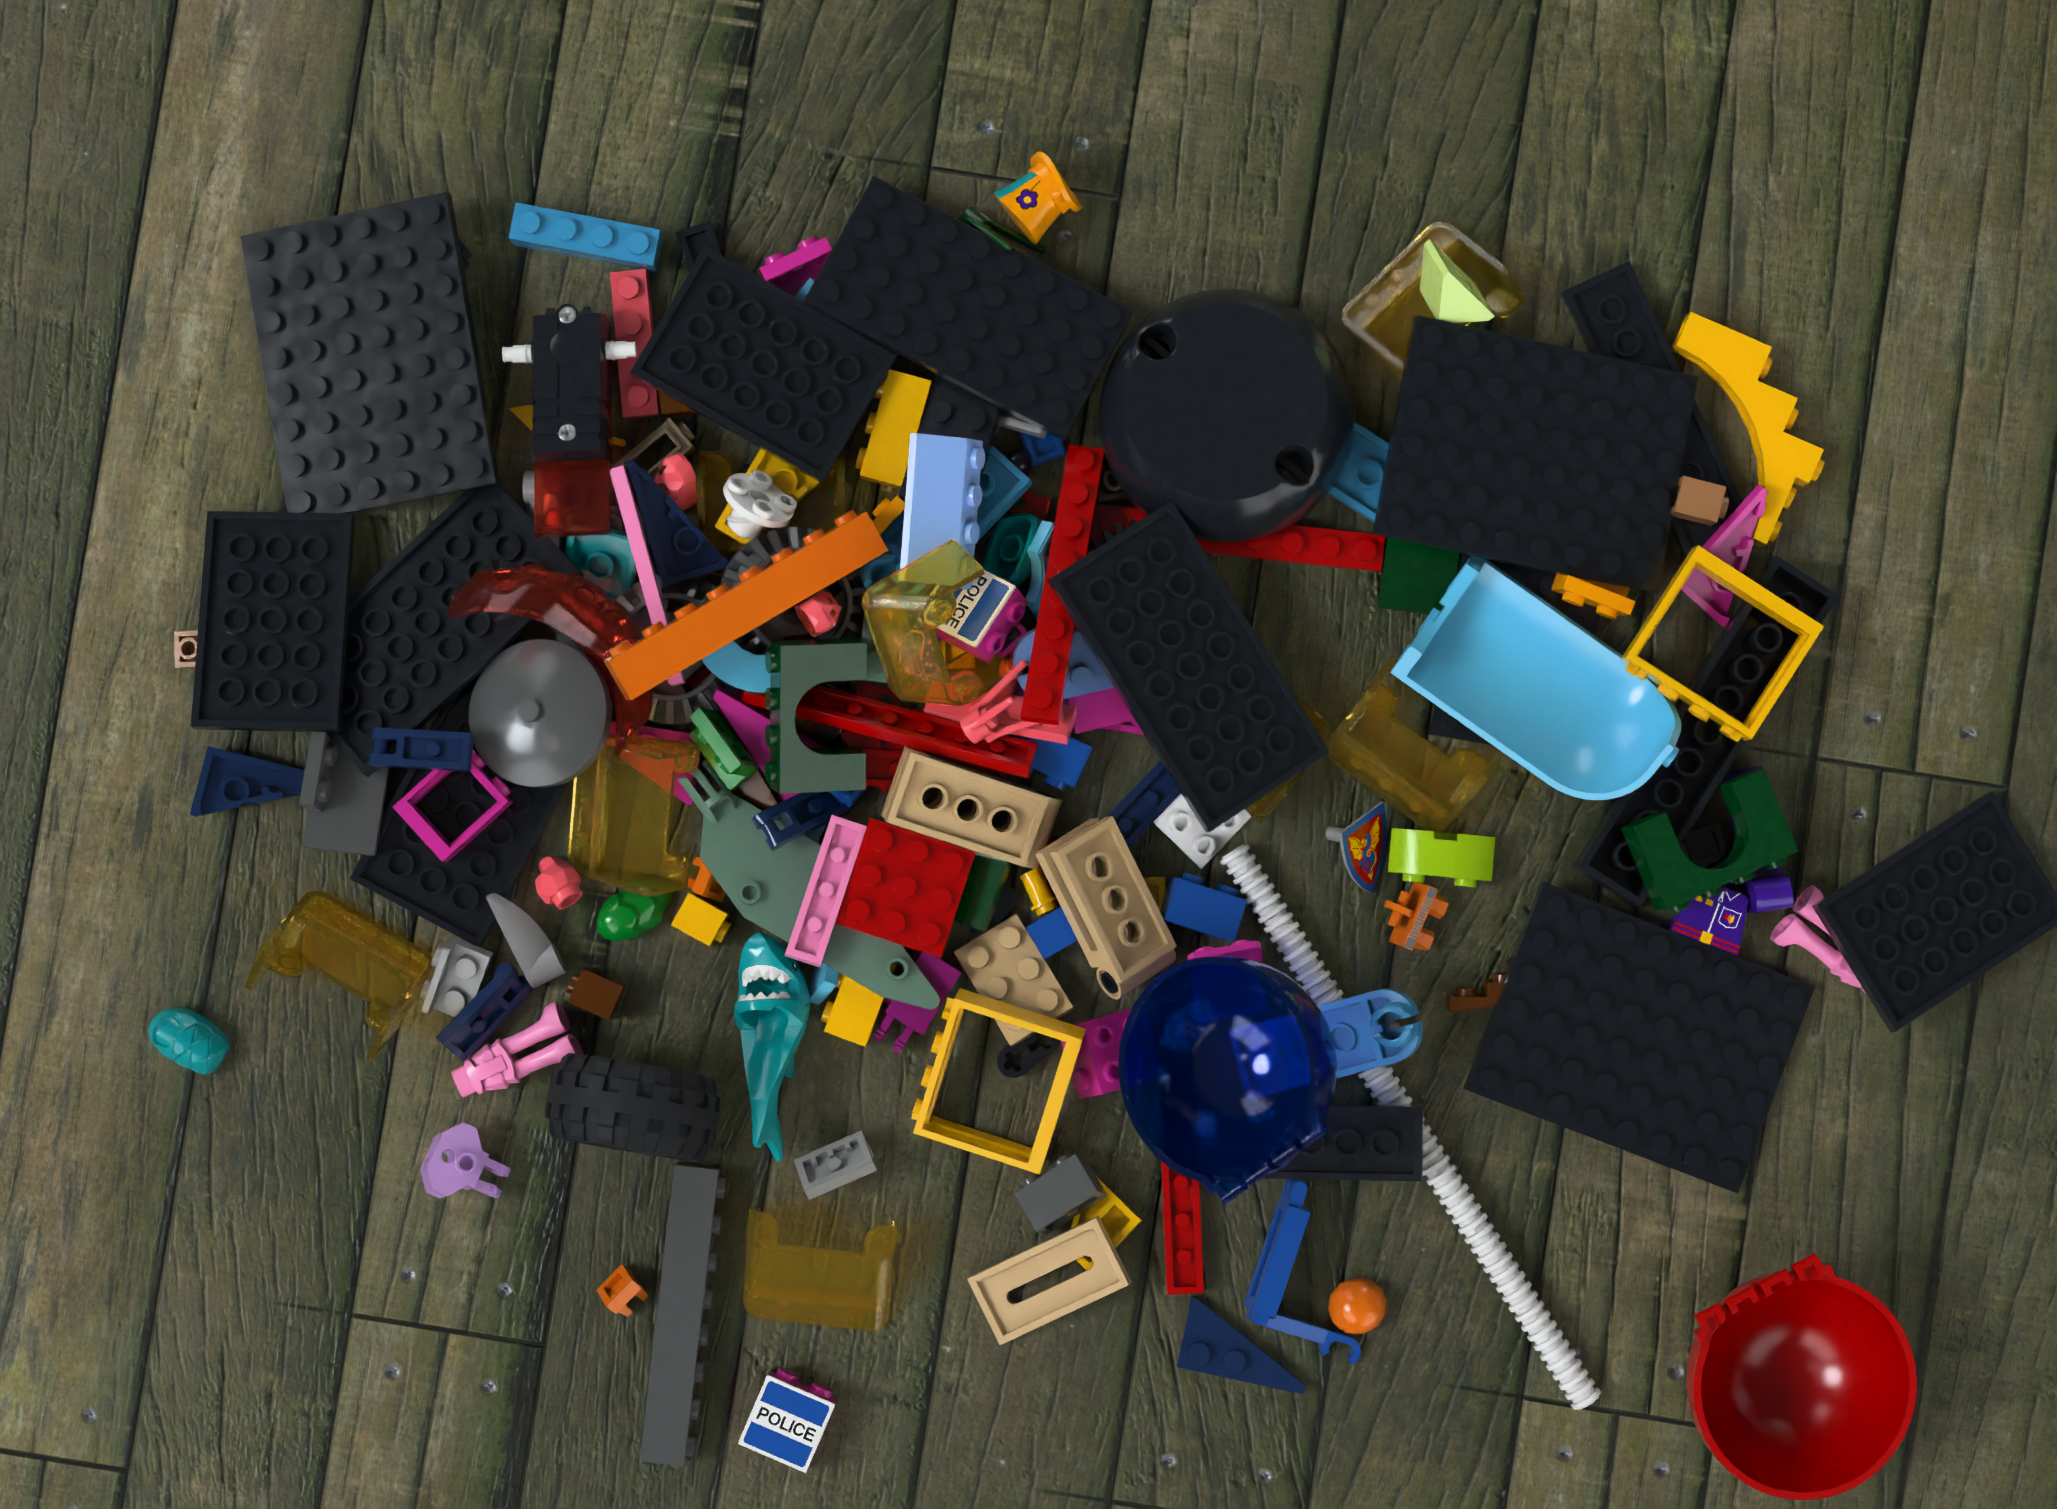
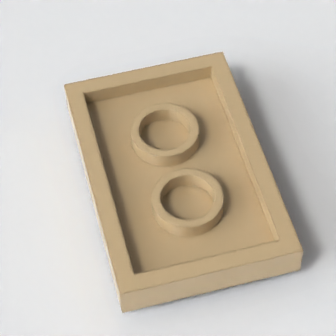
[954,914,1074,1047]

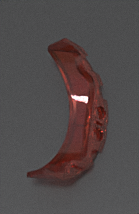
[447,564,653,757]

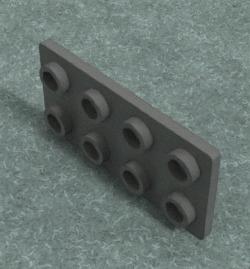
[299,731,390,856]

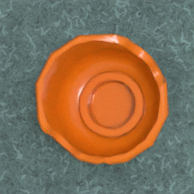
[1328,1277,1387,1334]

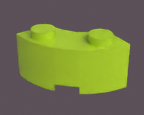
[1388,828,1496,887]

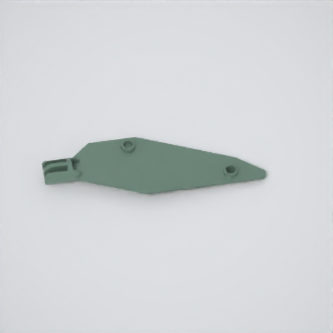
[678,759,940,1010]

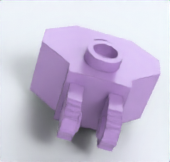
[420,1122,511,1199]

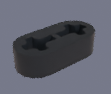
[997,1034,1059,1078]

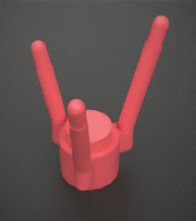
[960,660,1039,744]

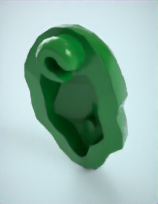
[597,881,672,942]

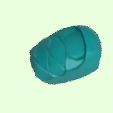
[981,513,1042,590]
[148,1006,230,1075]

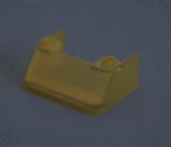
[862,539,1012,706]
[1325,656,1504,832]
[245,891,433,1061]

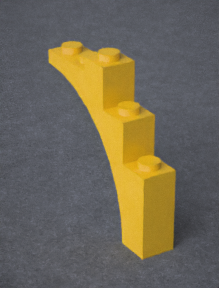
[1671,312,1825,548]

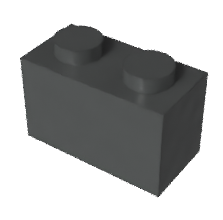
[1014,1153,1107,1235]

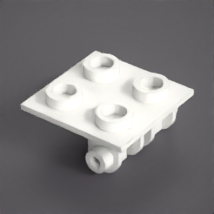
[1154,793,1252,869]

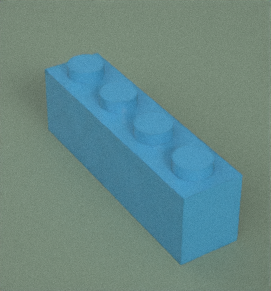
[509,202,664,273]

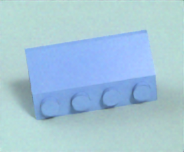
[899,433,985,590]

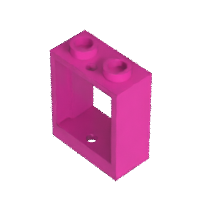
[393,749,513,862]

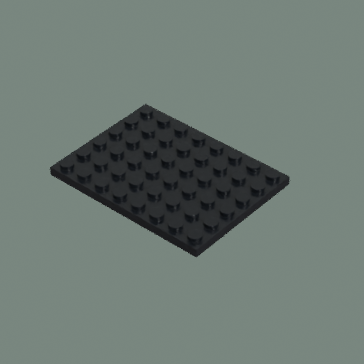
[241,192,500,513]
[1372,315,1698,594]
[1463,881,1815,1194]

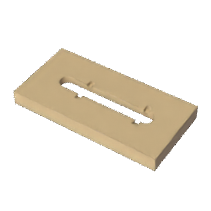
[967,1215,1132,1345]

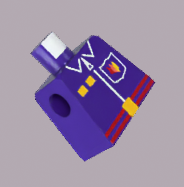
[1666,863,1749,955]

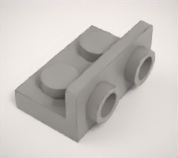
[419,937,494,1017]
[794,1130,877,1200]

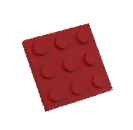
[835,818,976,959]

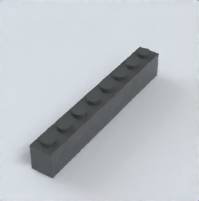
[640,1162,727,1466]

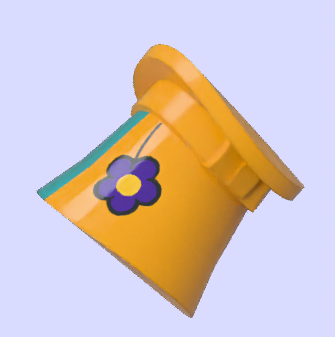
[993,152,1083,245]

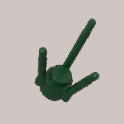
[958,207,1046,254]

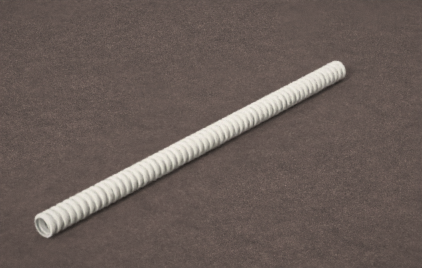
[1220,844,1601,1410]

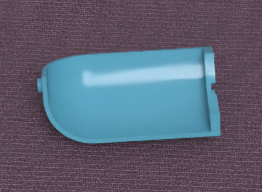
[1390,556,1681,800]

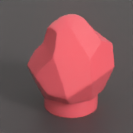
[535,856,583,910]

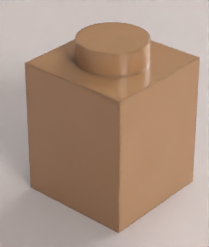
[1671,476,1729,526]

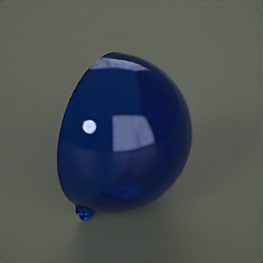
[1118,956,1338,1203]

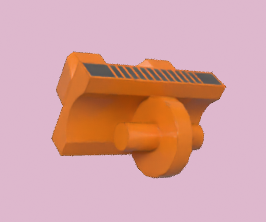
[1383,882,1449,951]

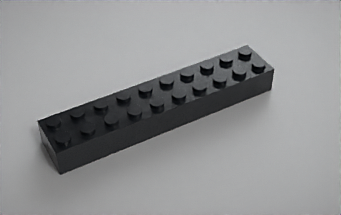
[1572,556,1839,907]

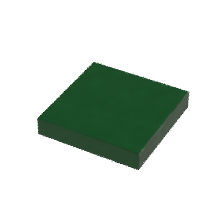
[1378,538,1459,615]
[944,841,1013,932]

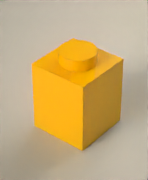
[671,893,732,946]

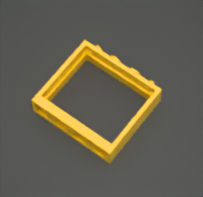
[1620,545,1824,742]
[911,988,1086,1175]

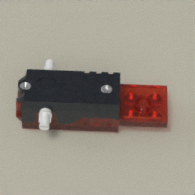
[502,304,637,538]

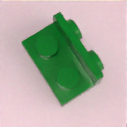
[689,707,759,790]

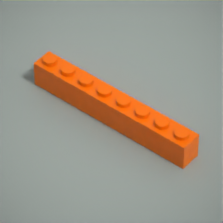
[604,509,889,700]

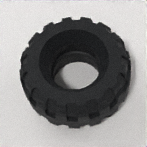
[544,1053,721,1162]

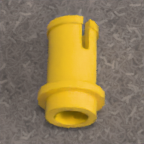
[1019,867,1058,917]

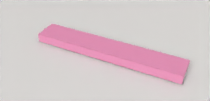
[609,466,685,686]

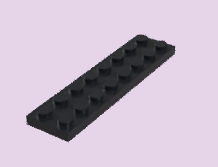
[1561,261,1742,558]

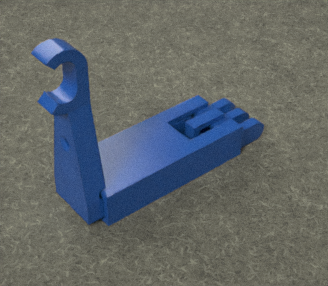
[1243,1179,1361,1365]

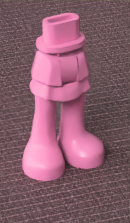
[1770,885,1866,993]
[451,1000,584,1098]

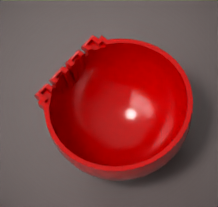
[1686,1253,1917,1500]

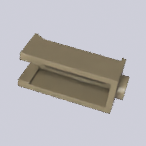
[602,417,696,499]

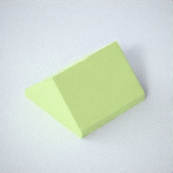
[1420,239,1495,323]

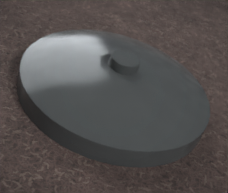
[469,639,612,788]

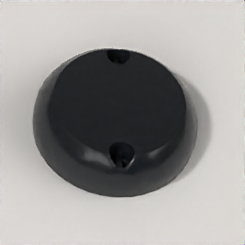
[1099,289,1355,543]

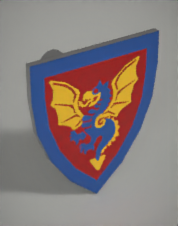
[1326,802,1387,893]

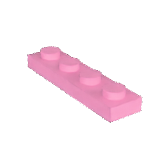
[785,815,867,967]

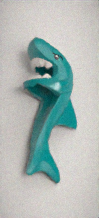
[734,932,810,1162]

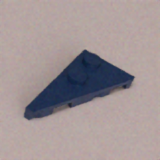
[624,459,729,587]
[190,746,305,817]
[1176,1296,1305,1394]

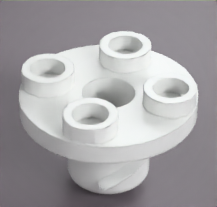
[723,470,797,539]

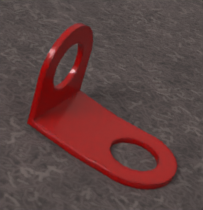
[1009,492,1051,521]
[856,680,899,706]

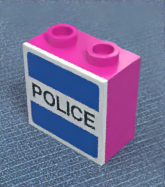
[918,566,1028,663]
[738,1368,837,1473]

